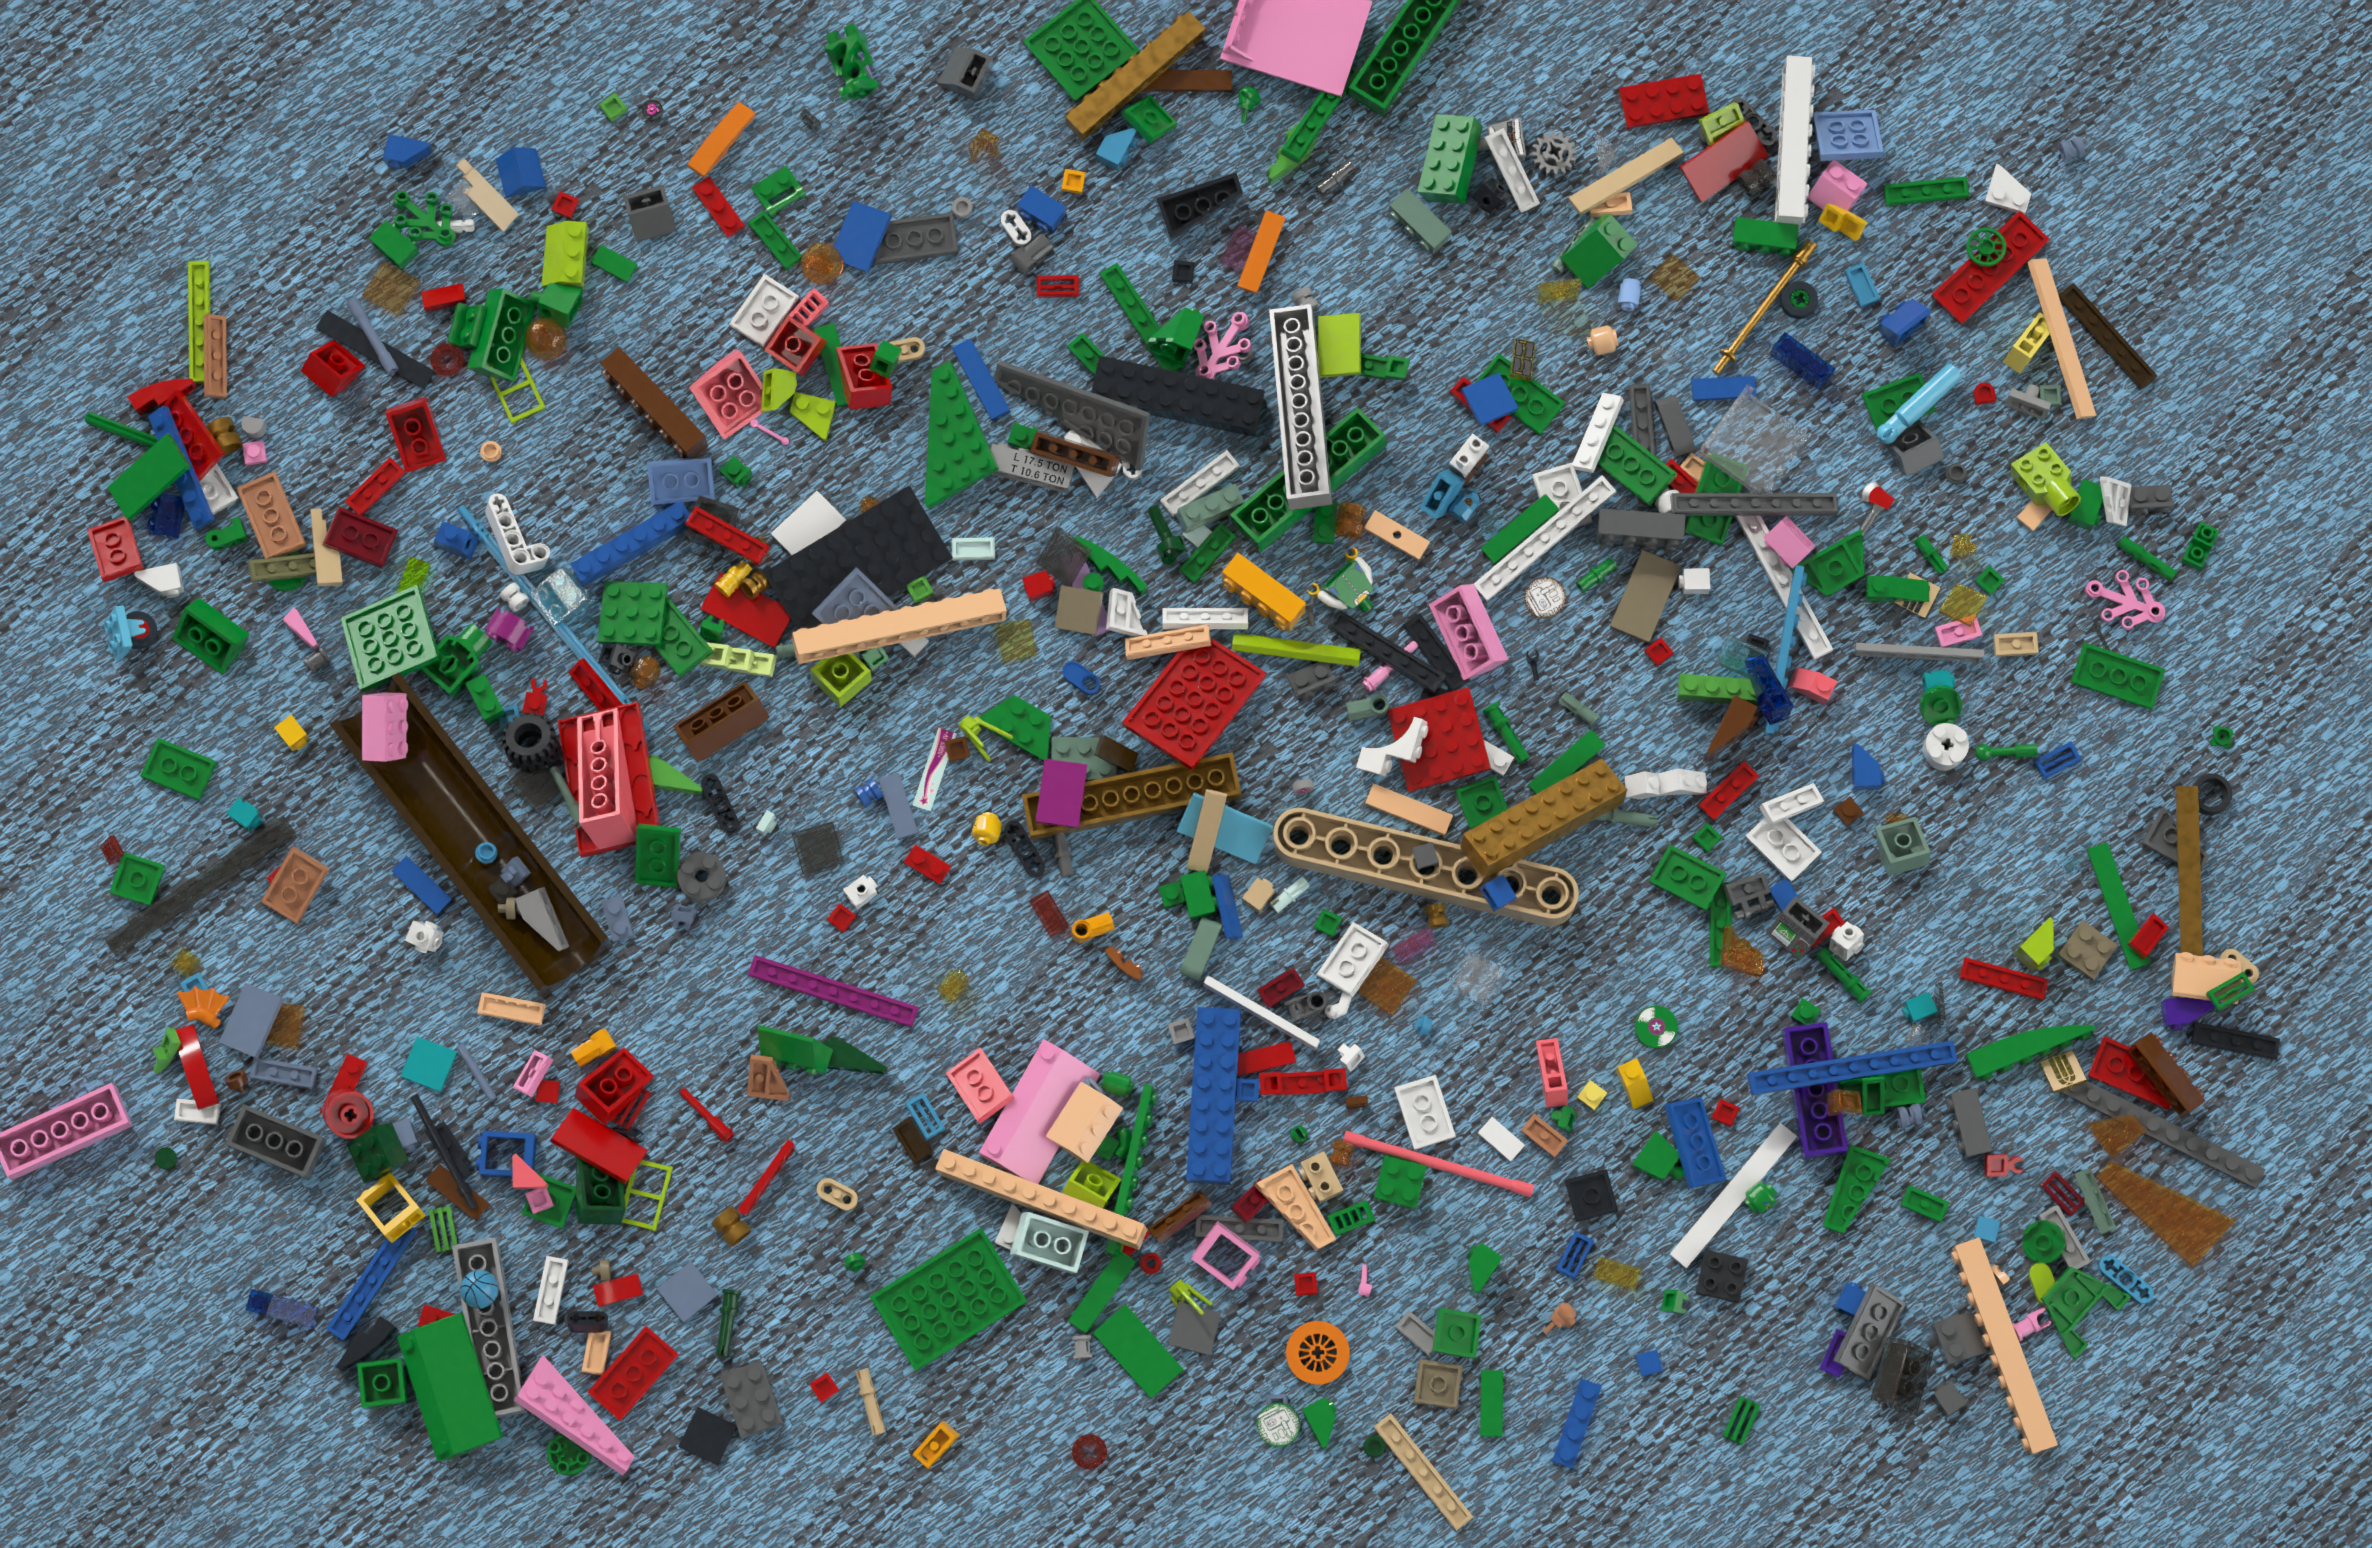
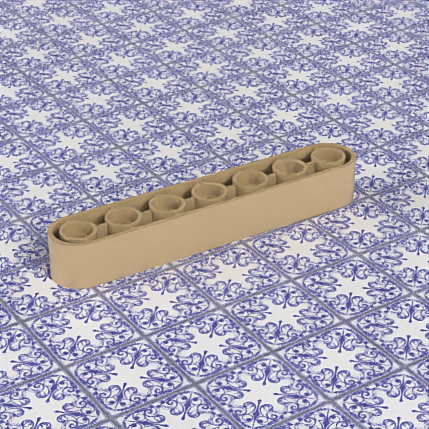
[1273,808,1579,926]

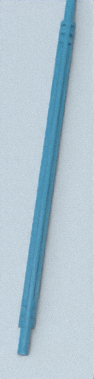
[457,505,650,732]

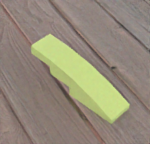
[698,643,777,677]

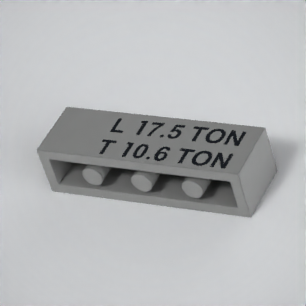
[991,443,1075,494]

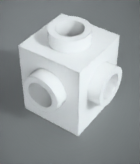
[405,921,444,954]
[1829,922,1864,961]

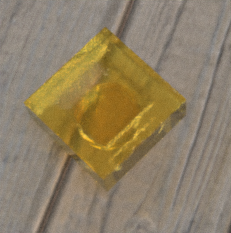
[170,947,202,978]

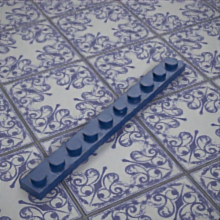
[1747,1041,1958,1096]

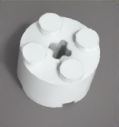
[1923,723,1969,771]

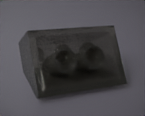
[1870,1337,1933,1416]

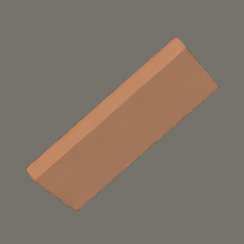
[236,471,307,559]

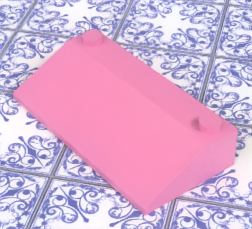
[979,1039,1101,1184]

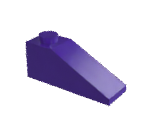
[2161,997,2223,1031]

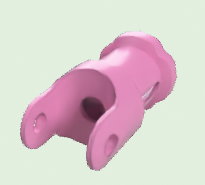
[2012,1308,2052,1341]

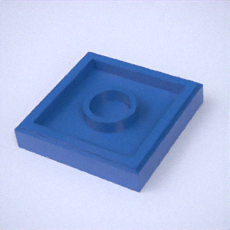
[1461,372,1518,427]

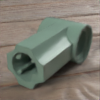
[1346,694,1389,722]

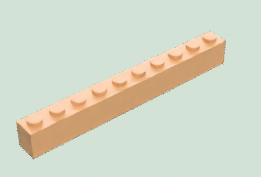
[792,589,1007,664]
[935,1149,1147,1250]
[1951,1237,2058,1455]

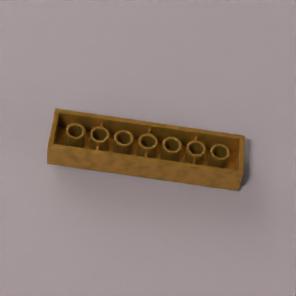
[1460,759,1628,879]

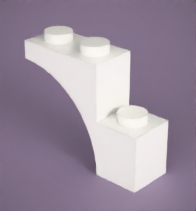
[1356,717,1428,777]
[1625,769,1707,799]

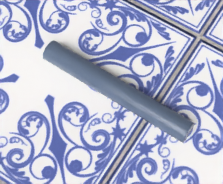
[456,1043,497,1102]

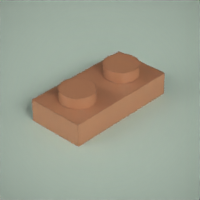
[1520,1114,1568,1158]

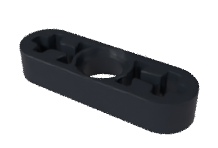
[701,774,739,833]
[1004,821,1045,878]

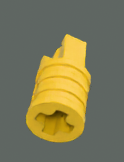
[715,561,752,598]

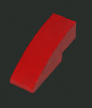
[127,379,198,416]

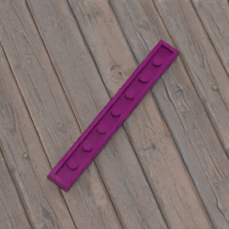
[748,955,919,1028]

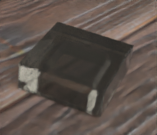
[800,109,822,133]

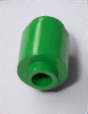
[1101,1071,1134,1097]

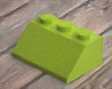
[541,221,589,290]

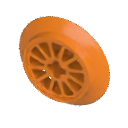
[1286,1321,1350,1385]

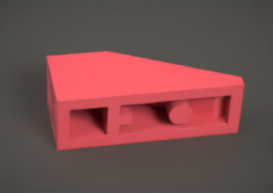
[1536,1038,1568,1108]

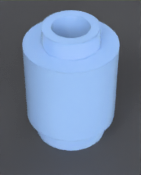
[1617,278,1641,311]

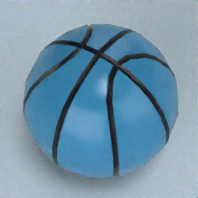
[460,1270,499,1309]

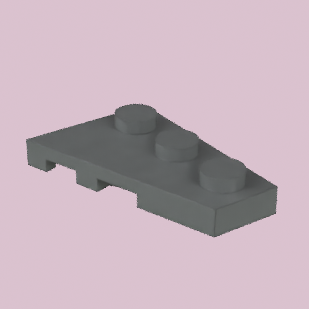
[2142,807,2210,871]

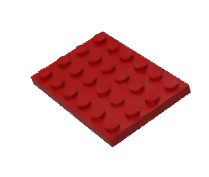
[1122,637,1267,771]

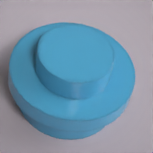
[475,842,497,864]
[1414,1015,1432,1036]

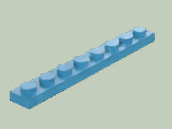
[1764,565,1807,736]

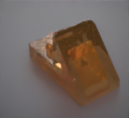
[1826,1089,1862,1116]

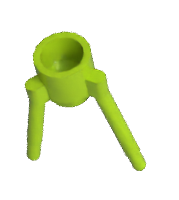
[958,715,1013,762]
[1168,1279,1213,1315]

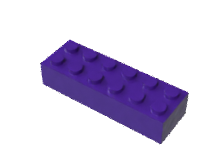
[1781,1022,1848,1160]

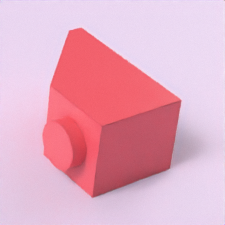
[1787,667,1837,705]

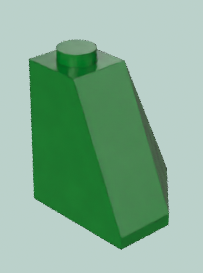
[1145,307,1204,366]

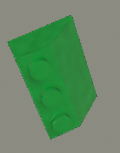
[172,598,250,675]
[758,1025,833,1076]

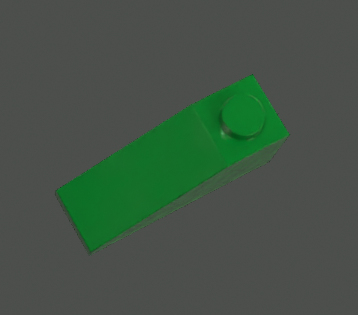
[1865,576,1929,603]

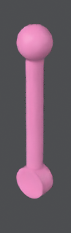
[750,419,789,445]

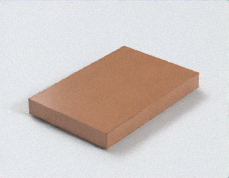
[261,846,330,924]

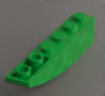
[1964,1025,2096,1082]

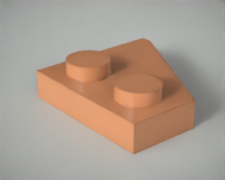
[747,1054,790,1101]

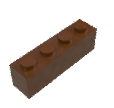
[1030,431,1121,477]

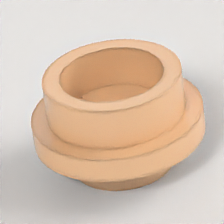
[480,441,502,462]

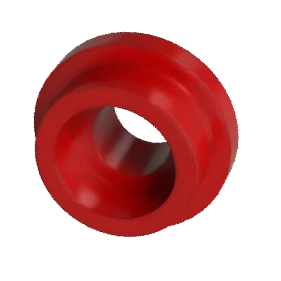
[1140,1252,1162,1274]

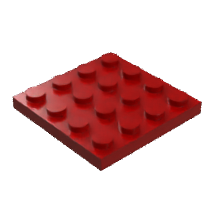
[1387,687,1492,793]

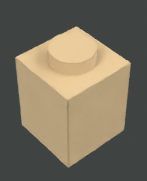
[1242,877,1275,914]

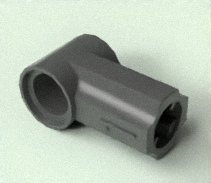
[1009,234,1053,275]

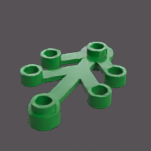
[393,191,456,247]

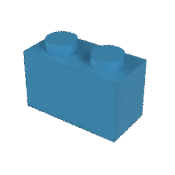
[1419,469,1465,519]

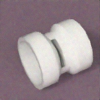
[499,582,529,612]

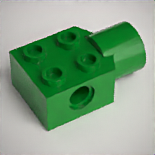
[420,623,493,699]

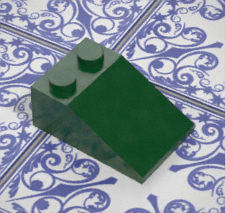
[576,1157,626,1225]

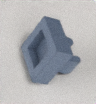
[501,856,531,888]
[671,904,697,931]

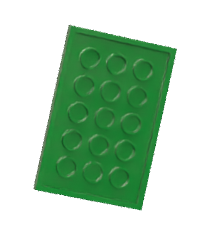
[869,1227,1027,1372]

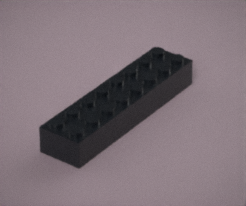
[1091,356,1265,437]

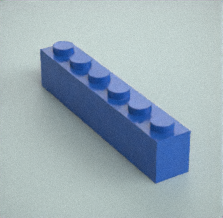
[570,500,690,587]

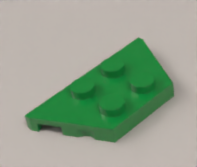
[1790,529,1865,597]
[979,695,1051,762]

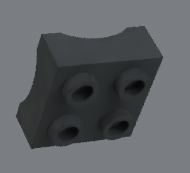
[1695,1250,1749,1304]

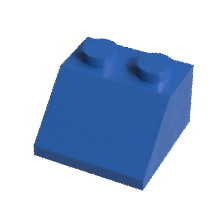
[1878,298,1931,348]

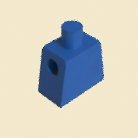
[433,521,479,561]

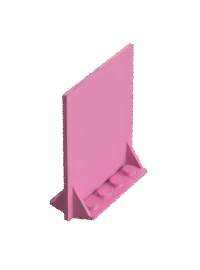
[1220,0,1372,97]

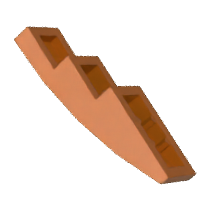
[687,102,756,178]

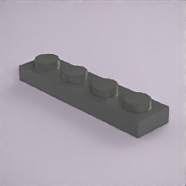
[1195,1215,1284,1243]

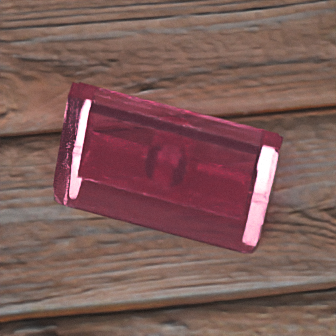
[1392,927,1436,965]

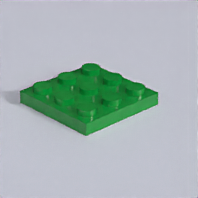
[597,581,669,646]

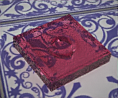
[1220,224,1257,272]

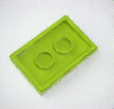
[1318,313,1361,378]

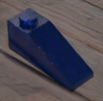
[1744,654,1793,725]
[245,1289,319,1329]

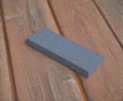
[879,773,918,840]
[249,1057,318,1090]

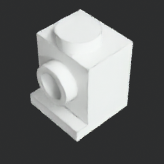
[843,875,878,910]

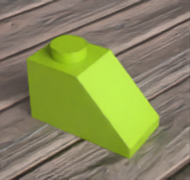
[761,368,797,413]

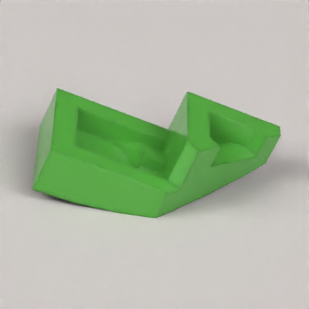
[153,1028,181,1073]

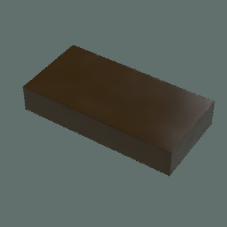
[1094,735,1138,773]
[892,1116,934,1165]

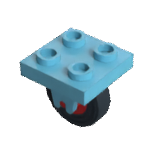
[104,605,157,660]

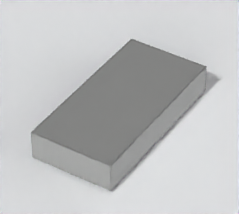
[1394,1311,1435,1356]

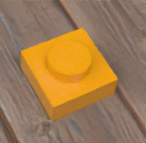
[1061,169,1086,195]

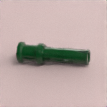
[715,1289,742,1357]

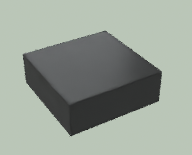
[1412,842,1439,870]

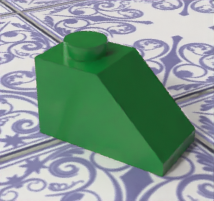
[1302,1397,1337,1450]

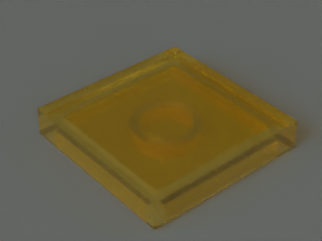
[1536,278,1582,304]

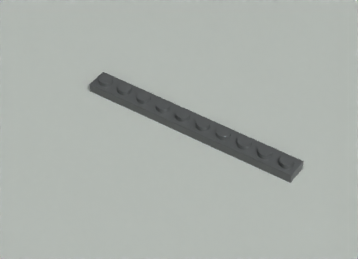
[2058,1072,2266,1189]

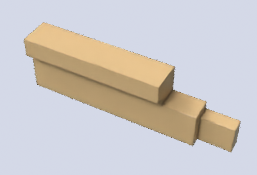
[456,158,519,232]
[310,508,342,587]

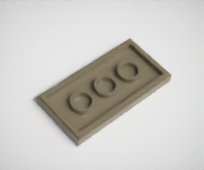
[1610,550,1682,644]

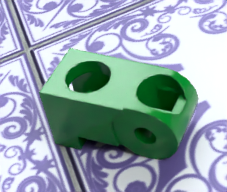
[205,517,249,551]

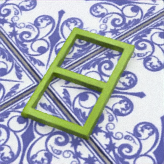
[489,358,546,424]
[622,1160,673,1231]

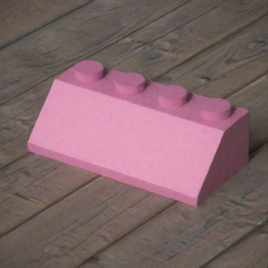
[1429,584,1509,680]

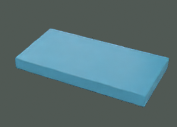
[1177,793,1273,864]

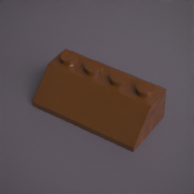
[673,681,770,763]
[2127,1032,2206,1119]

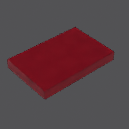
[322,506,398,569]

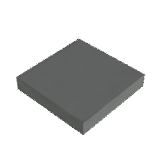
[1167,1302,1221,1356]

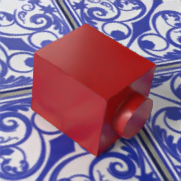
[1022,570,1056,603]

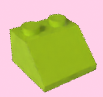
[2014,917,2054,972]
[1062,1161,1122,1209]

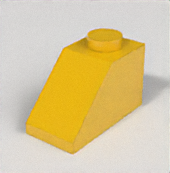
[1616,1058,1654,1110]

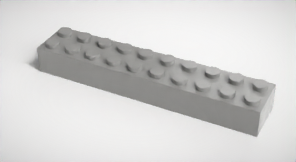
[1269,304,1332,510]

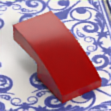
[593,1274,644,1307]

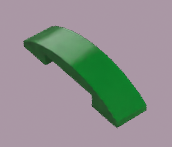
[1358,353,1410,380]

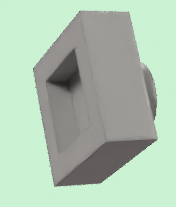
[1168,1018,1195,1046]

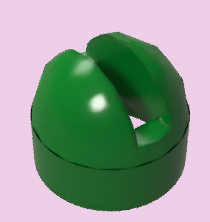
[1290,1126,1308,1144]

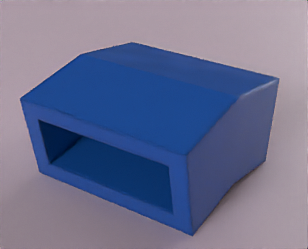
[1480,874,1517,912]

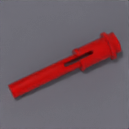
[679,1088,735,1143]

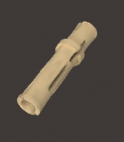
[855,1368,886,1436]

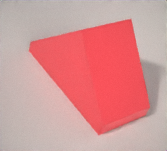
[512,1153,549,1190]

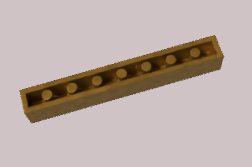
[1065,11,1206,142]

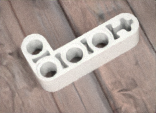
[485,494,550,575]

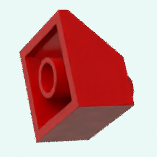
[301,340,366,397]

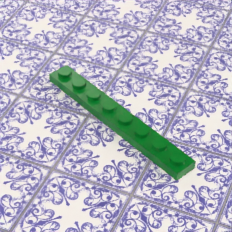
[1105,1084,1158,1258]

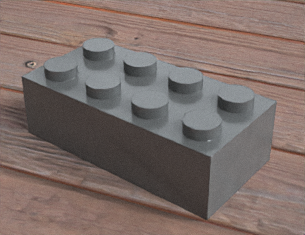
[1595,508,1685,553]
[226,1104,327,1181]

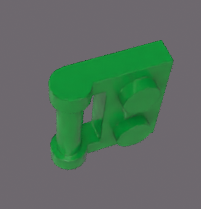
[751,165,807,218]

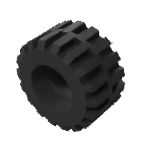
[502,712,559,772]

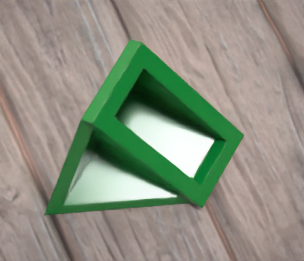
[1838,1076,1885,1116]

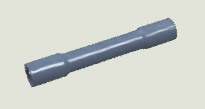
[346,298,399,375]

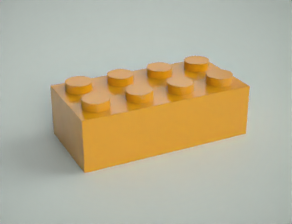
[1222,552,1306,632]

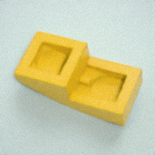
[1818,203,1868,241]

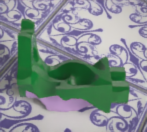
[824,23,879,102]

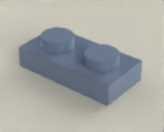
[601,895,634,943]

